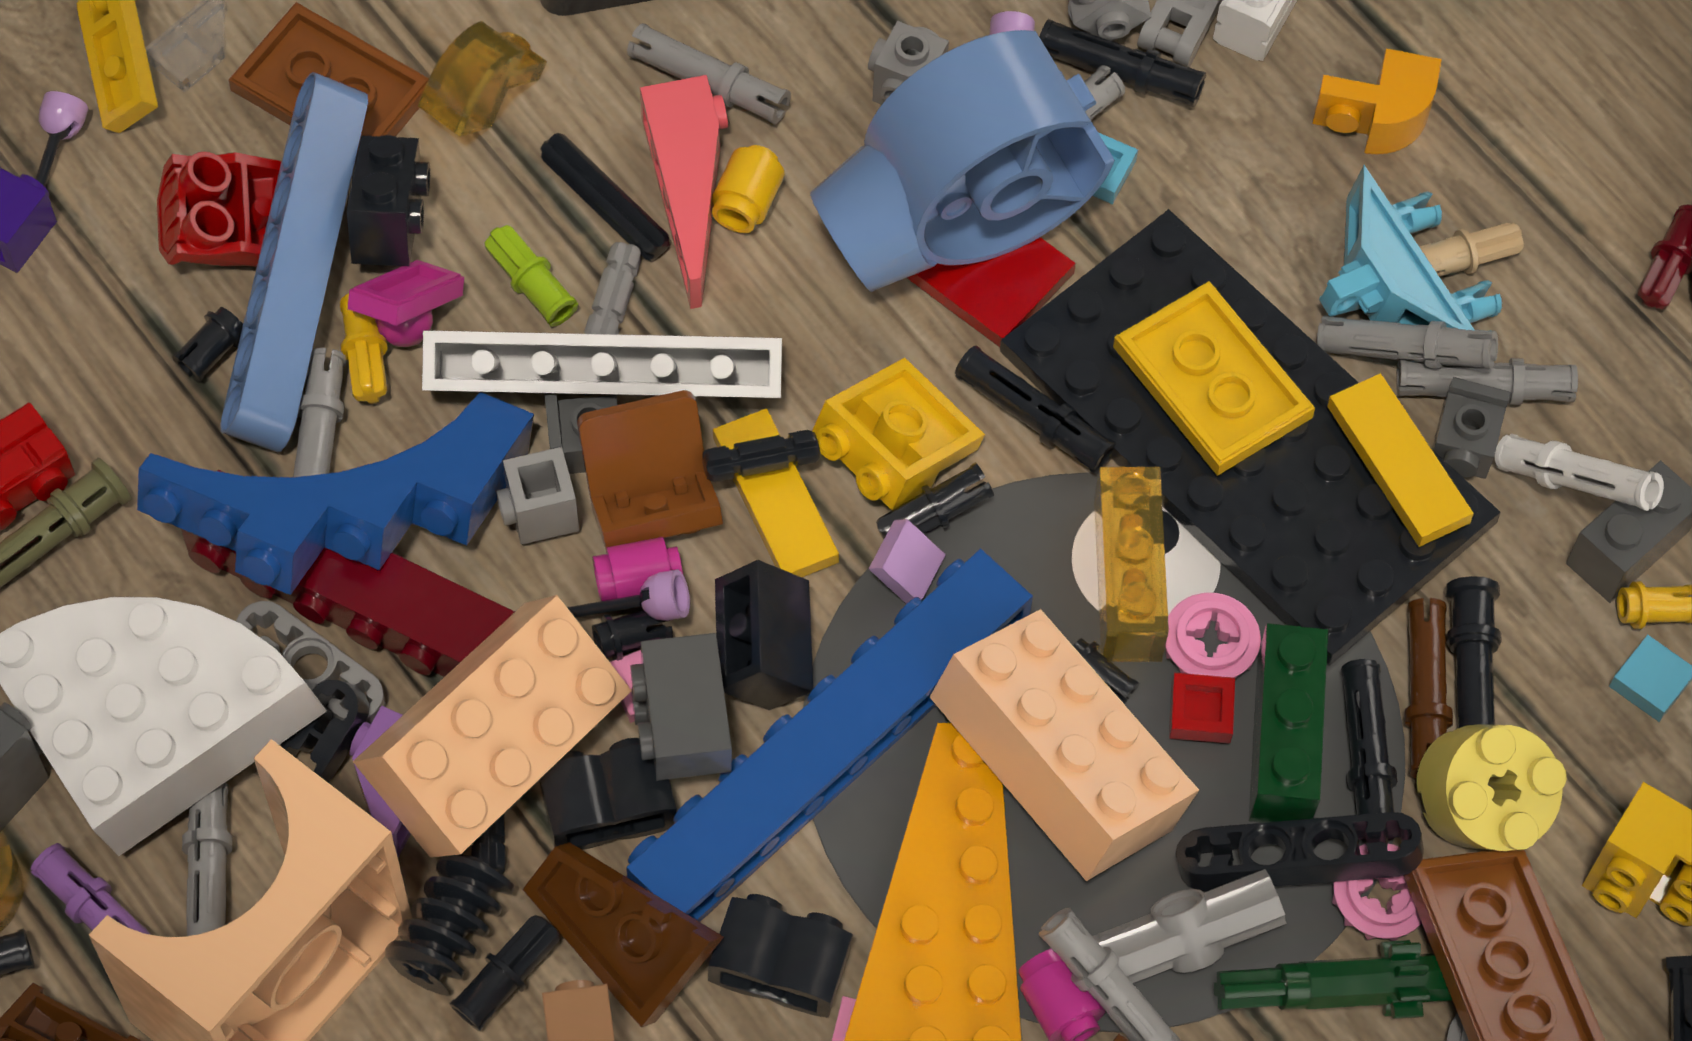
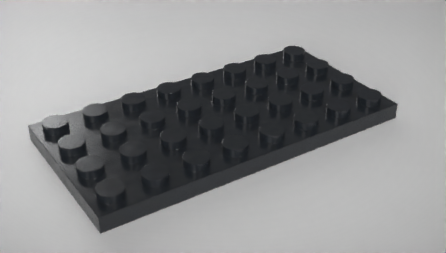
[1000,209,1501,666]

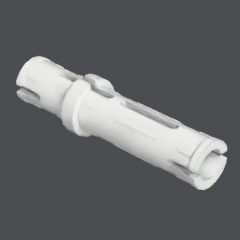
[1495,434,1664,511]

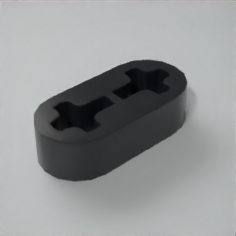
[279,679,369,783]

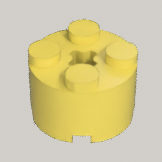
[1417,724,1567,851]

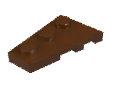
[522,842,724,1027]

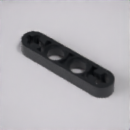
[1176,812,1424,892]

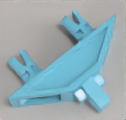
[1319,165,1502,330]

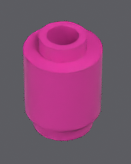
[592,537,683,601]
[1018,948,1105,1041]

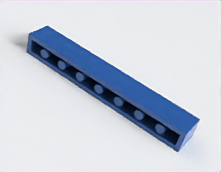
[626,548,1033,922]

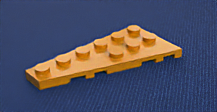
[844,723,1021,1041]

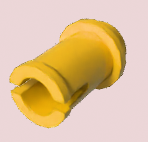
[1617,581,1692,629]

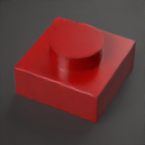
[1169,673,1235,743]

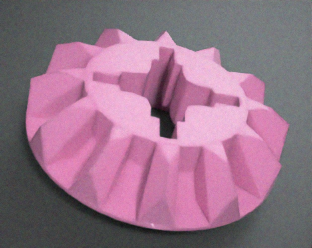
[1163,593,1261,679]
[1332,843,1422,941]

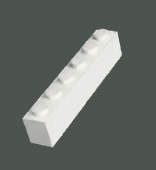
[422,331,782,398]

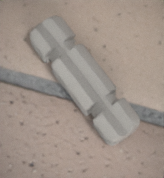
[584,242,641,335]

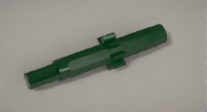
[1213,940,1452,1019]

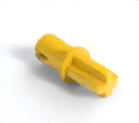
[339,293,388,404]

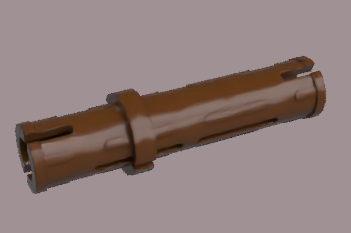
[1405,598,1453,780]

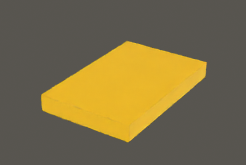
[1113,281,1315,476]

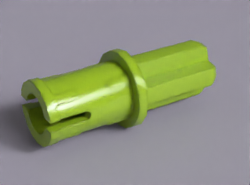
[484,225,578,327]

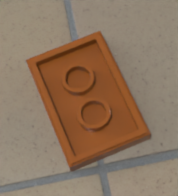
[228,2,434,164]

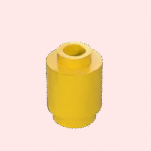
[712,145,785,233]

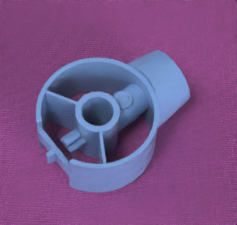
[810,30,1115,292]

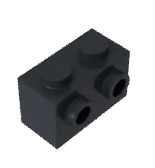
[347,135,431,266]
[715,560,813,710]

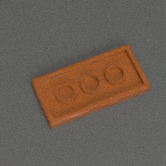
[1403,849,1605,1041]

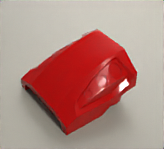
[157,151,282,267]

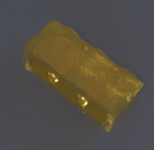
[1094,467,1169,662]

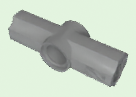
[1092,869,1287,984]

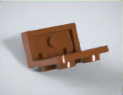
[577,390,723,549]

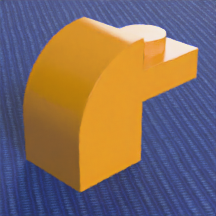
[1312,48,1442,154]

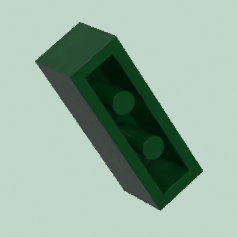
[1248,623,1328,823]

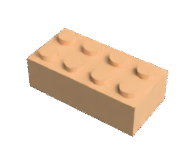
[353,595,632,858]
[930,609,1199,881]

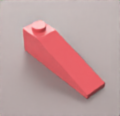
[640,75,728,309]

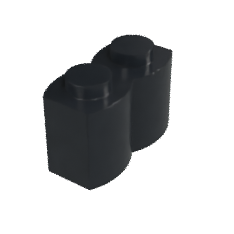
[539,738,677,850]
[708,894,853,1018]

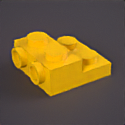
[812,357,985,510]

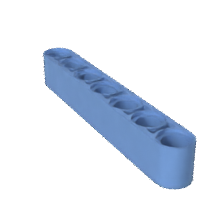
[220,72,368,452]

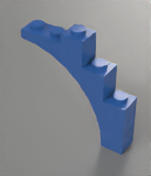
[137,392,534,595]

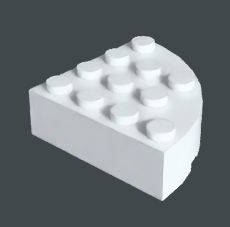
[0,597,327,856]

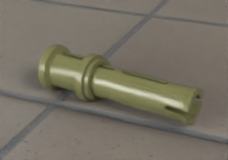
[0,457,132,588]

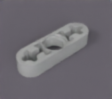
[236,601,386,724]

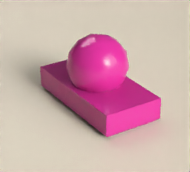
[348,260,464,347]

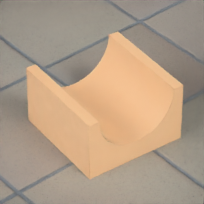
[89,739,412,1041]

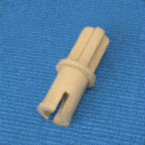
[1419,223,1524,277]

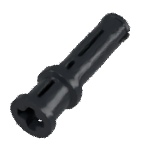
[1445,576,1502,728]

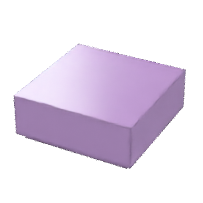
[869,519,946,604]

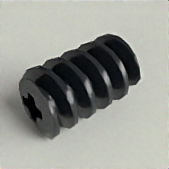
[385,854,515,996]

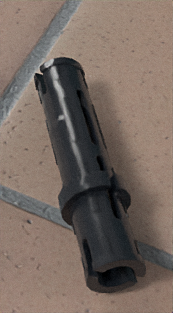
[1039,19,1206,107]
[955,345,1117,474]
[1341,659,1398,842]

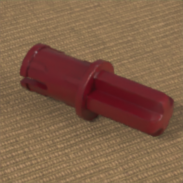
[1637,204,1692,310]

